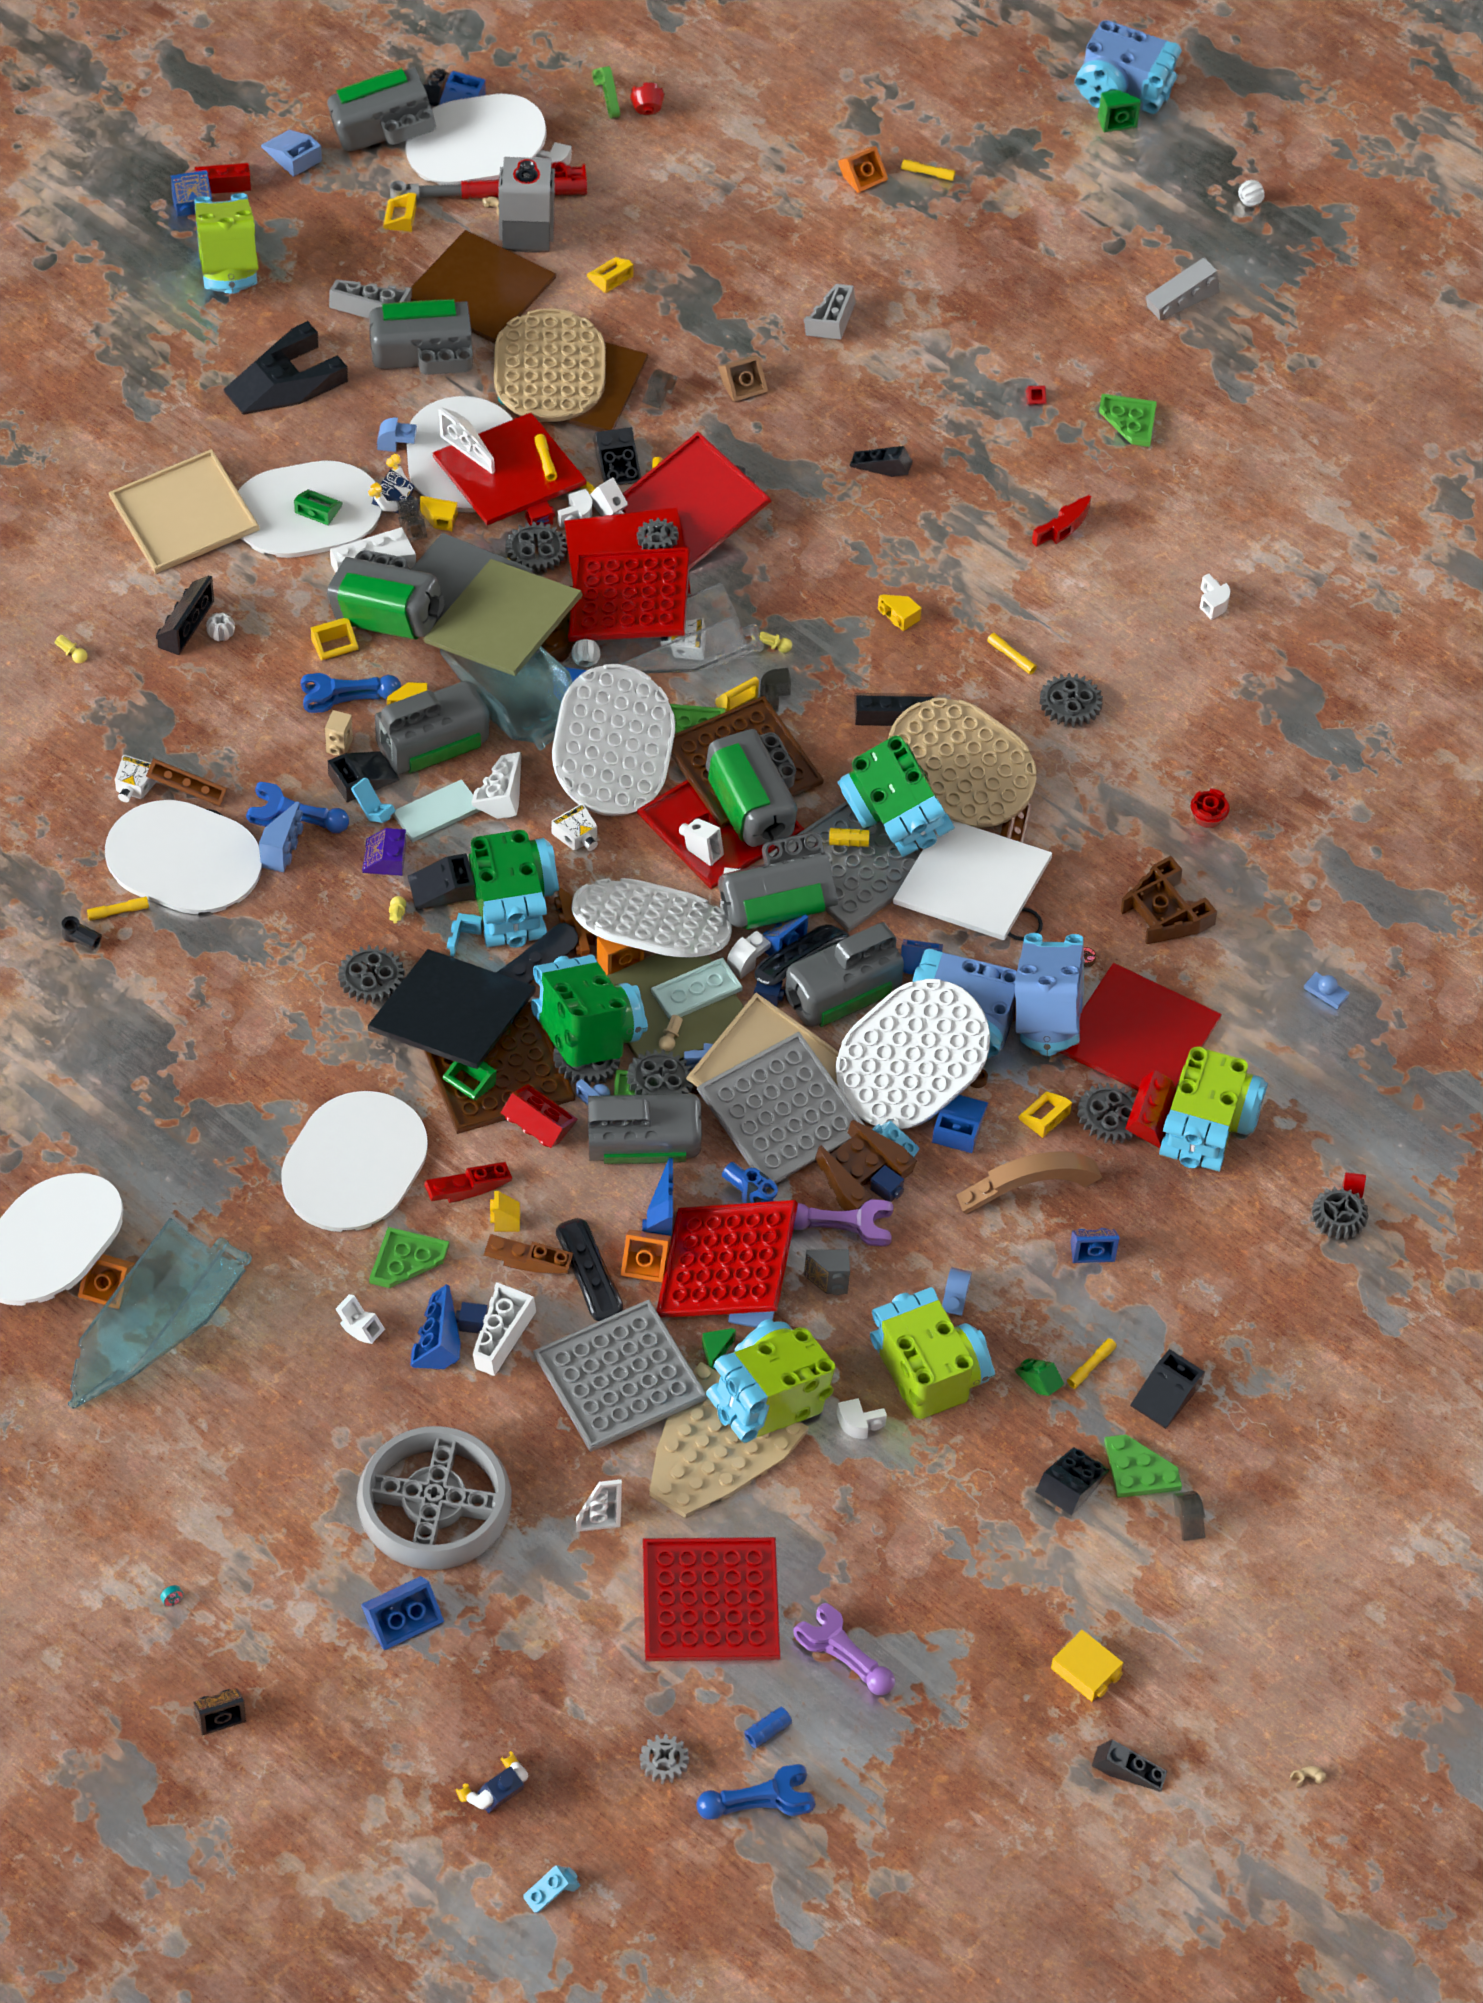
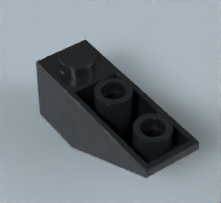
[423,68,450,106]
[850,446,913,477]
[1092,1739,1167,1792]

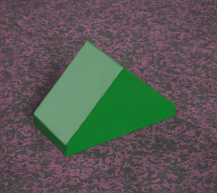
[702,1328,736,1369]

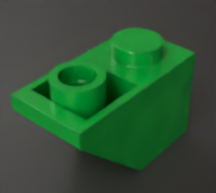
[1015,1358,1064,1396]

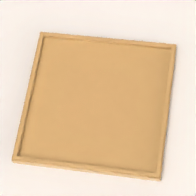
[109,449,260,574]
[686,993,839,1087]

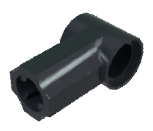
[62,916,102,950]

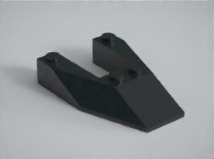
[223,321,348,415]

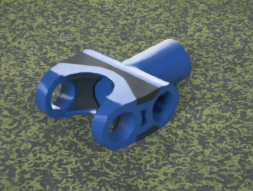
[722,1162,778,1203]

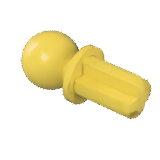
[758,632,793,653]
[55,635,88,663]
[389,896,406,923]

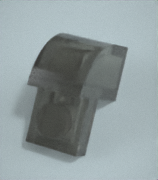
[642,369,678,409]
[396,496,428,542]
[760,668,791,712]
[1173,1491,1206,1541]

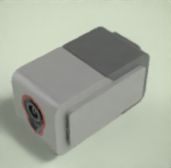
[499,157,555,253]

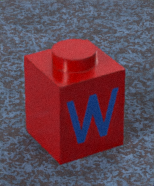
[525,501,555,527]

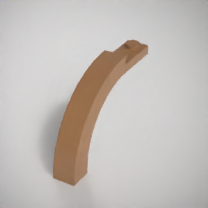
[956,1151,1102,1215]

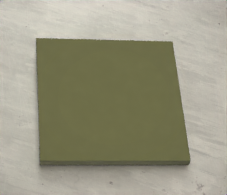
[423,559,583,676]
[608,953,744,1061]

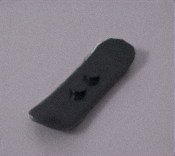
[496,923,578,984]
[755,924,850,986]
[556,1218,623,1322]

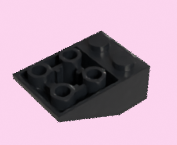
[593,427,641,485]
[328,751,400,803]
[408,853,475,909]
[1130,1349,1205,1429]
[1035,1447,1110,1515]

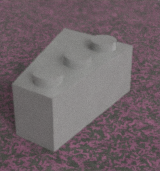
[804,284,856,340]

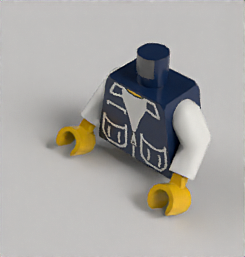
[368,454,420,514]
[456,1752,528,1814]

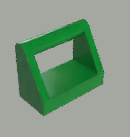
[294,489,342,526]
[443,1061,497,1101]

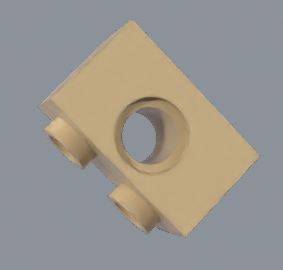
[325,710,353,756]

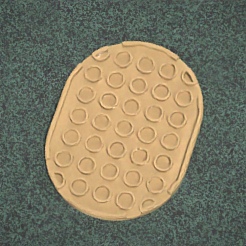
[494,308,605,422]
[888,698,1037,828]

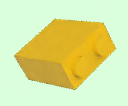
[1051,1629,1123,1702]

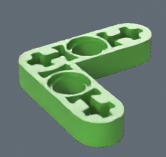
[592,66,620,119]

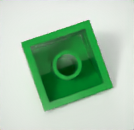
[1098,90,1141,133]

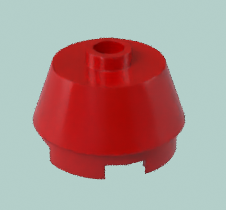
[630,82,665,115]
[1190,788,1230,828]

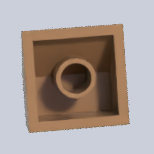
[718,356,768,402]

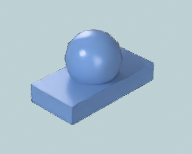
[1304,972,1349,1009]
[576,1079,610,1106]

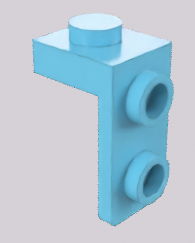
[351,778,396,823]
[447,913,483,957]
[872,1121,920,1157]
[523,1865,581,1913]

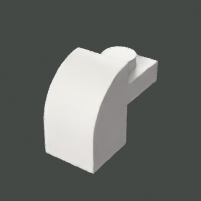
[536,142,572,165]
[558,489,592,528]
[1200,574,1230,620]
[727,931,771,979]
[336,1294,385,1344]
[837,1398,887,1439]

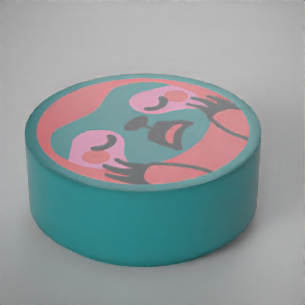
[160,1585,184,1607]

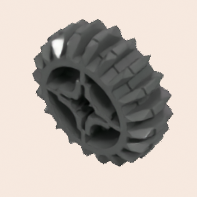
[1311,1186,1369,1241]

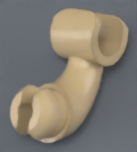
[483,196,499,216]
[1290,1766,1326,1788]

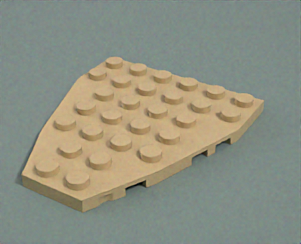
[649,1362,808,1518]

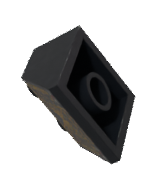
[193,1689,246,1736]

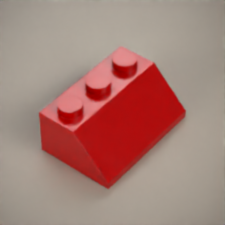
[194,163,251,194]
[1125,1070,1177,1148]
[501,1084,578,1148]

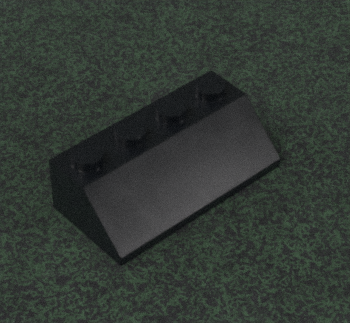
[156,575,214,655]
[854,693,934,726]

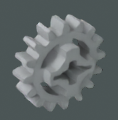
[639,1734,689,1784]

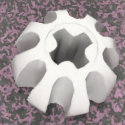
[1239,180,1264,207]
[206,612,235,641]
[572,639,601,667]

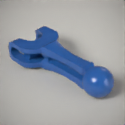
[300,673,402,713]
[246,782,349,833]
[696,1764,816,1820]

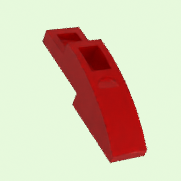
[1032,495,1091,547]
[424,1162,512,1203]

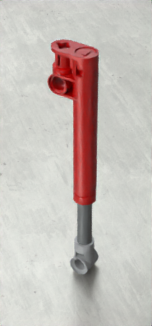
[390,161,587,200]

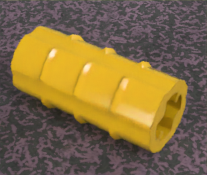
[829,828,870,847]

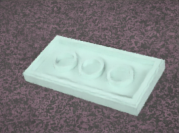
[393,779,481,842]
[651,957,743,1020]

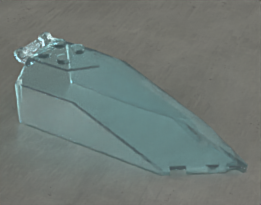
[440,646,573,750]
[68,1218,252,1409]

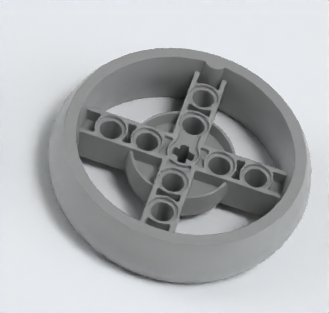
[357,1426,512,1570]

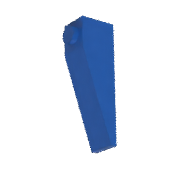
[642,1158,673,1239]
[410,1284,461,1369]

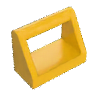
[383,193,417,232]
[587,257,634,294]
[311,618,358,661]
[715,676,759,712]
[1018,1091,1072,1138]

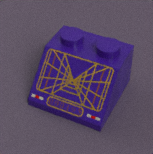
[362,828,406,876]

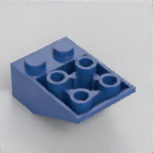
[439,71,486,105]
[932,1095,988,1153]

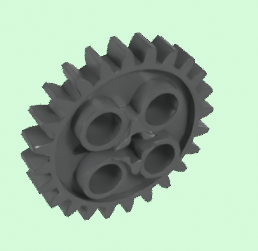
[505,521,567,574]
[1039,673,1103,728]
[338,945,405,1004]
[553,1047,620,1086]
[627,1049,693,1095]
[1077,1083,1137,1144]

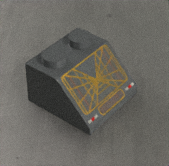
[804,1249,850,1295]

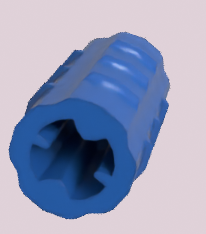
[744,1706,792,1748]

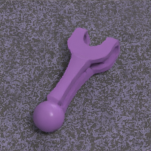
[793,1199,894,1246]
[794,1603,895,1695]

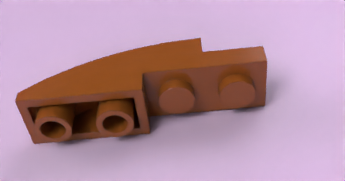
[554,888,594,957]
[484,1234,573,1273]

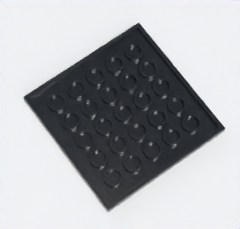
[368,949,536,1069]

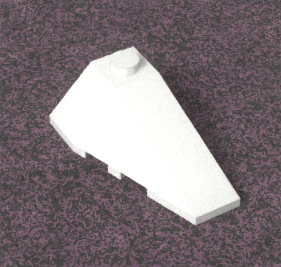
[439,407,495,474]
[472,752,521,819]
[576,1479,622,1532]

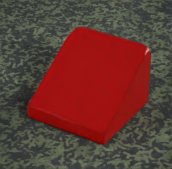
[1026,386,1047,405]
[689,809,709,824]
[1342,1172,1366,1199]

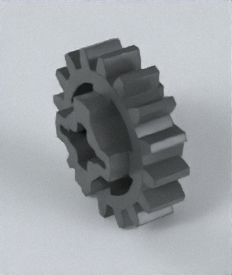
[637,518,679,550]

